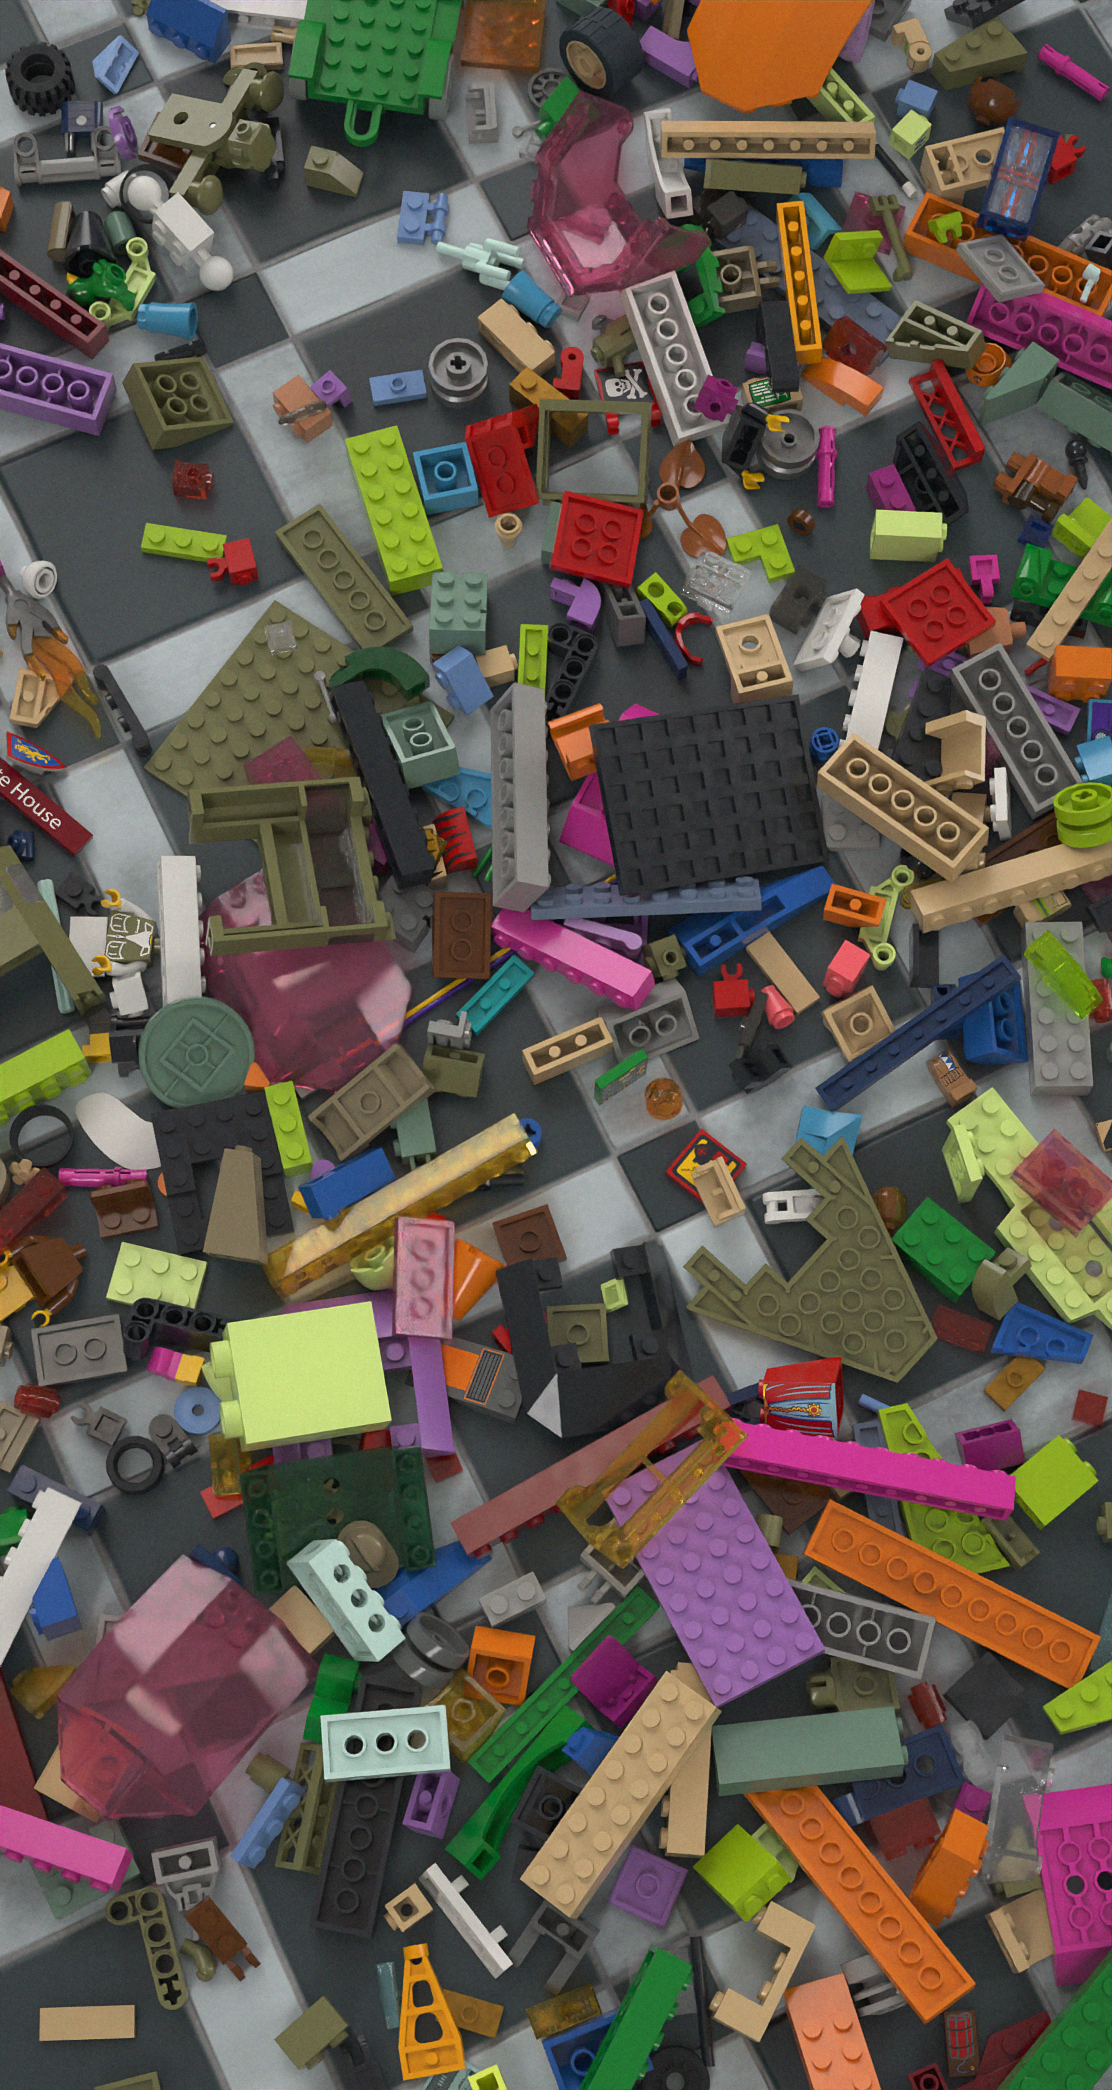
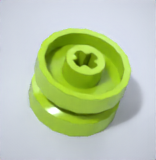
[1053,782,1112,848]

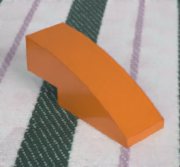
[801,357,884,417]

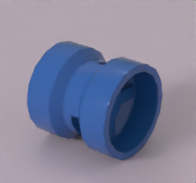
[809,727,839,763]

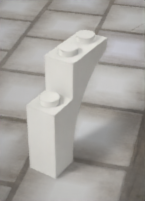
[643,108,693,219]

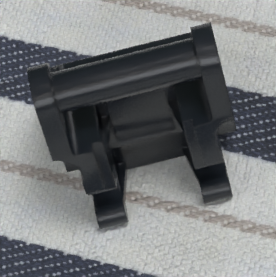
[109,1015,152,1078]

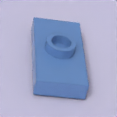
[369,370,427,406]

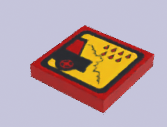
[665,1129,747,1204]

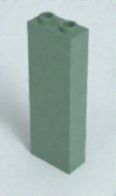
[711,1706,908,1796]

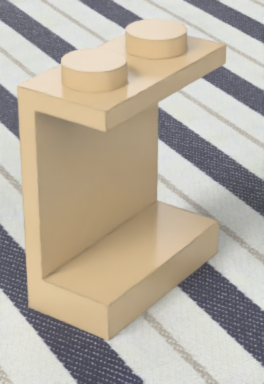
[924,710,986,795]

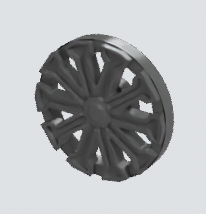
[528,68,576,111]

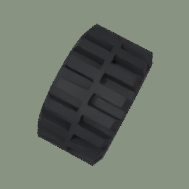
[5,42,75,117]

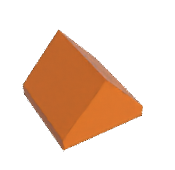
[244,1062,271,1094]

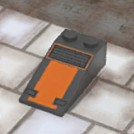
[405,1333,523,1425]

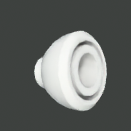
[20,561,57,599]

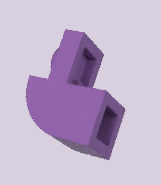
[550,577,601,635]

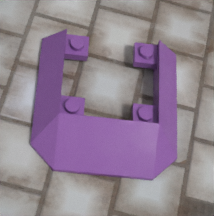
[273,1288,455,1480]

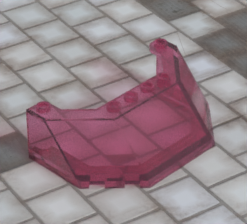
[527,91,711,297]

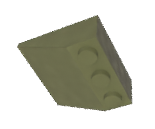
[122,356,234,450]

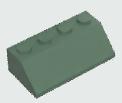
[1036,370,1112,456]

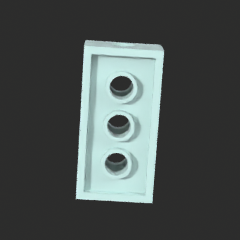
[286,1539,405,1662]
[321,1705,451,1782]

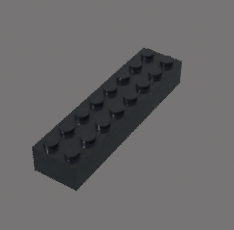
[309,1676,423,1940]

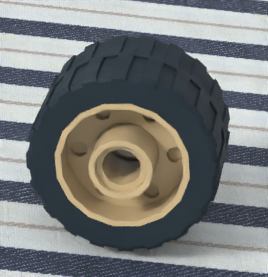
[559,6,644,99]

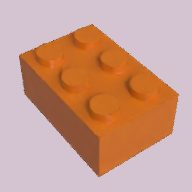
[908,1808,990,1928]

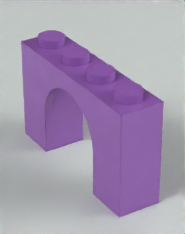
[640,0,701,89]

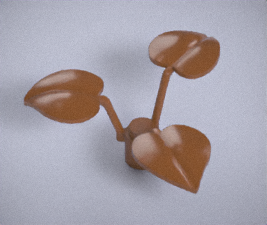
[617,440,727,559]

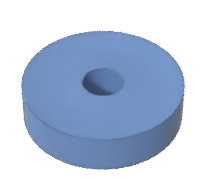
[174,1387,221,1436]

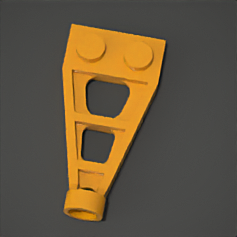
[398,1943,467,2081]

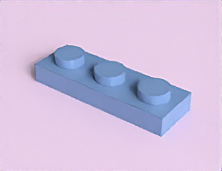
[230,1777,306,1869]

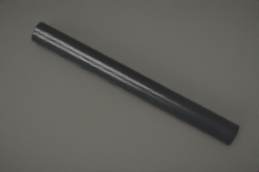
[690,1936,715,2067]

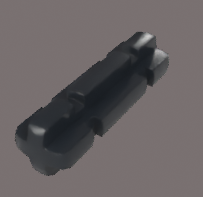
[154,339,207,361]

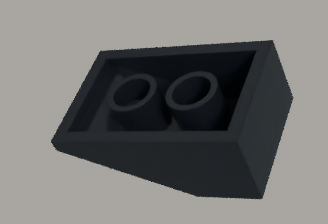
[509,1765,583,1841]

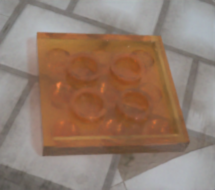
[461,0,546,73]

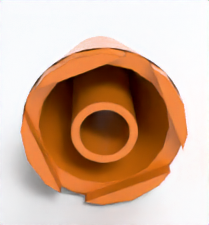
[435,1238,507,1323]

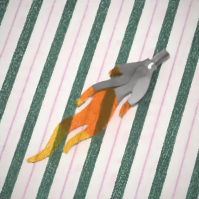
[0,575,101,740]

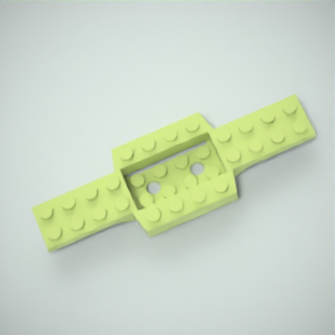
[946,1087,1112,1330]

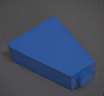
[562,1727,620,1778]

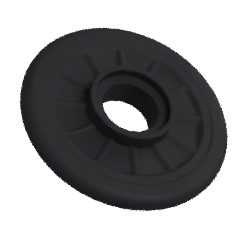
[641,2046,710,2090]

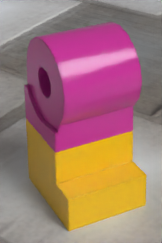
[146,1347,206,1387]

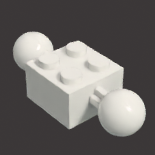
[127,176,234,291]

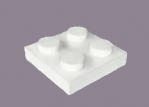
[989,767,1012,841]

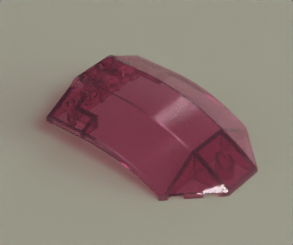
[198,850,413,1093]
[56,1555,320,1821]

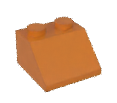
[464,1625,536,1706]

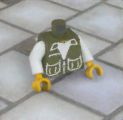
[91,889,161,977]

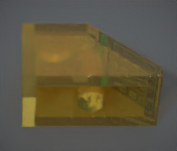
[208,1431,251,1496]
[526,1983,602,2040]

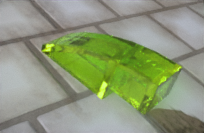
[1024,930,1103,1020]

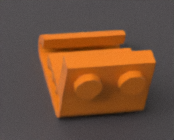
[547,703,609,781]

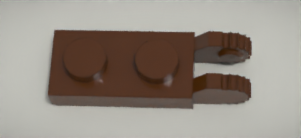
[184,1895,261,1982]

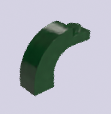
[329,647,430,702]

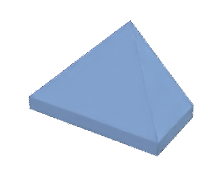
[92,35,140,95]

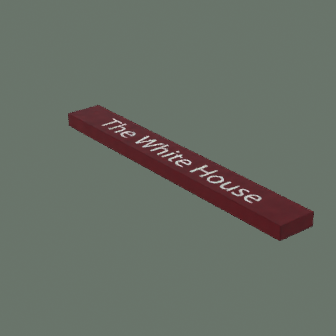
[0,757,93,857]

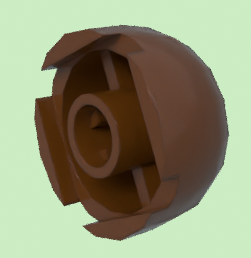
[968,77,1022,128]

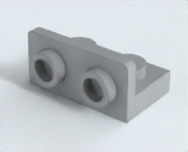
[427,1011,472,1050]

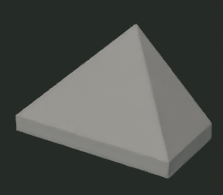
[568,1603,616,1653]

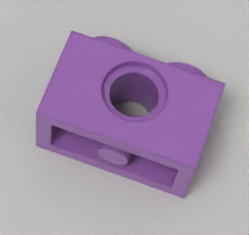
[402,1772,460,1839]

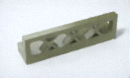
[275,1743,339,1875]

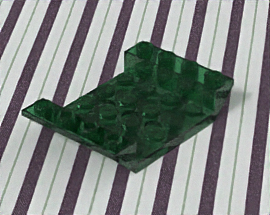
[239,1445,437,1596]

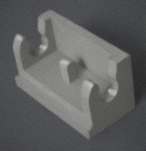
[465,82,498,144]

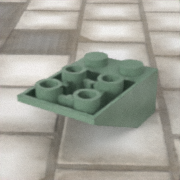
[978,342,1059,426]

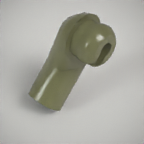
[180,1938,217,1982]

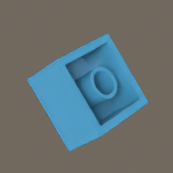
[413,442,478,515]

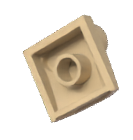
[821,985,896,1063]

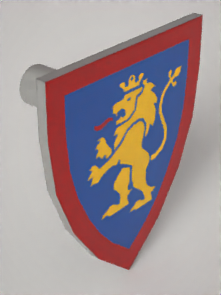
[5,731,67,777]

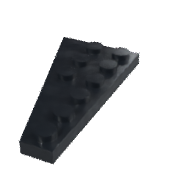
[890,668,951,799]

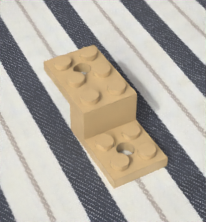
[715,614,793,704]

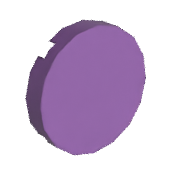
[108,106,138,161]

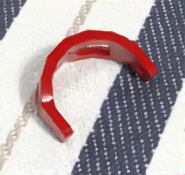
[674,612,713,666]

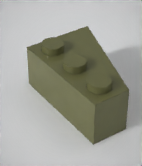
[931,16,1028,90]
[885,300,986,369]

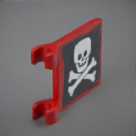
[594,361,661,435]

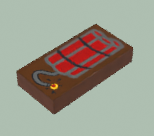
[943,2010,980,2077]

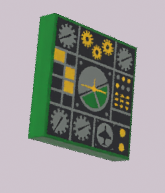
[594,1049,648,1106]

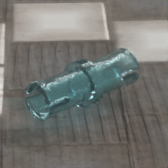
[375,1961,402,2029]

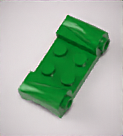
[1009,543,1112,628]

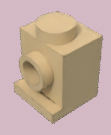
[383,1883,434,1932]

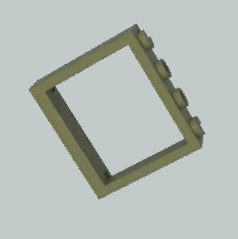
[536,399,652,509]

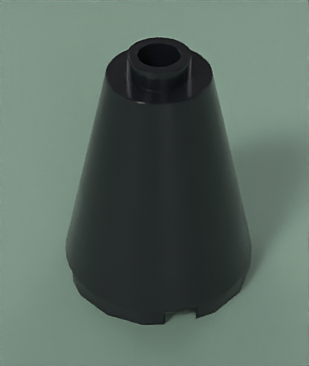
[63,211,117,279]

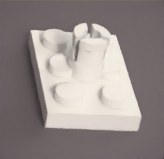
[793,588,865,672]

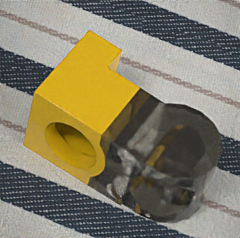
[82,1005,112,1064]

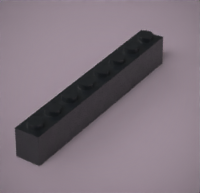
[329,680,437,890]

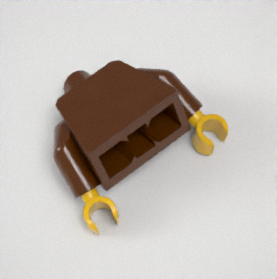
[0,1235,87,1328]

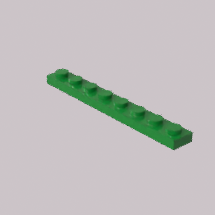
[467,1586,660,1784]

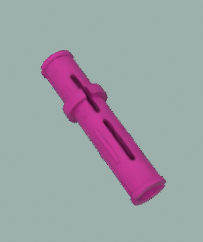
[1037,44,1110,102]
[816,426,837,508]
[58,1167,149,1187]

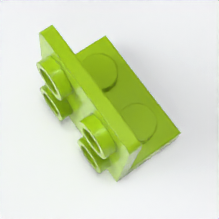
[823,230,892,294]
[1051,498,1112,560]

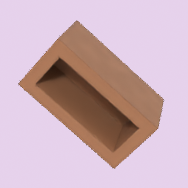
[273,375,333,443]

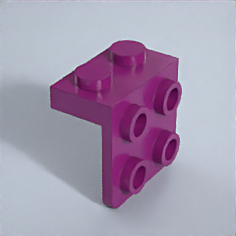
[570,1636,659,1729]

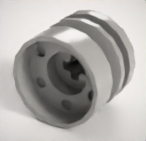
[840,1953,907,2017]

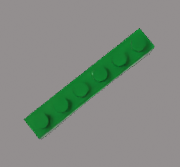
[445,1705,594,1881]

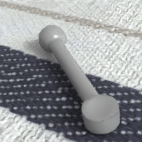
[512,120,542,138]
[314,671,336,723]

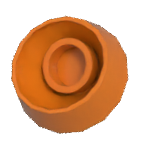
[965,343,1012,387]

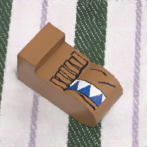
[926,1050,978,1109]

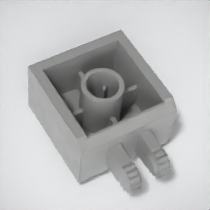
[577,1517,646,1605]

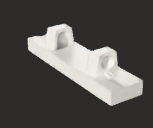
[418,1863,513,1979]

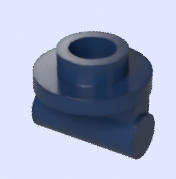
[7,830,34,861]

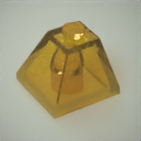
[10,1664,83,1719]
[425,1669,507,1764]

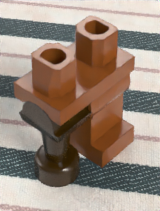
[992,452,1078,525]

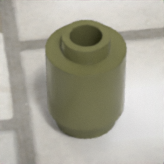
[245,1752,293,1794]

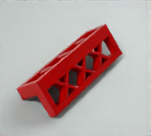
[909,359,986,471]

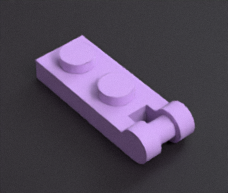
[564,918,642,959]

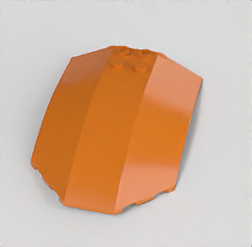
[687,0,874,114]

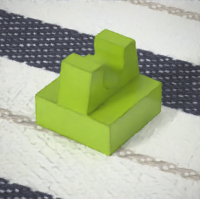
[927,211,963,244]

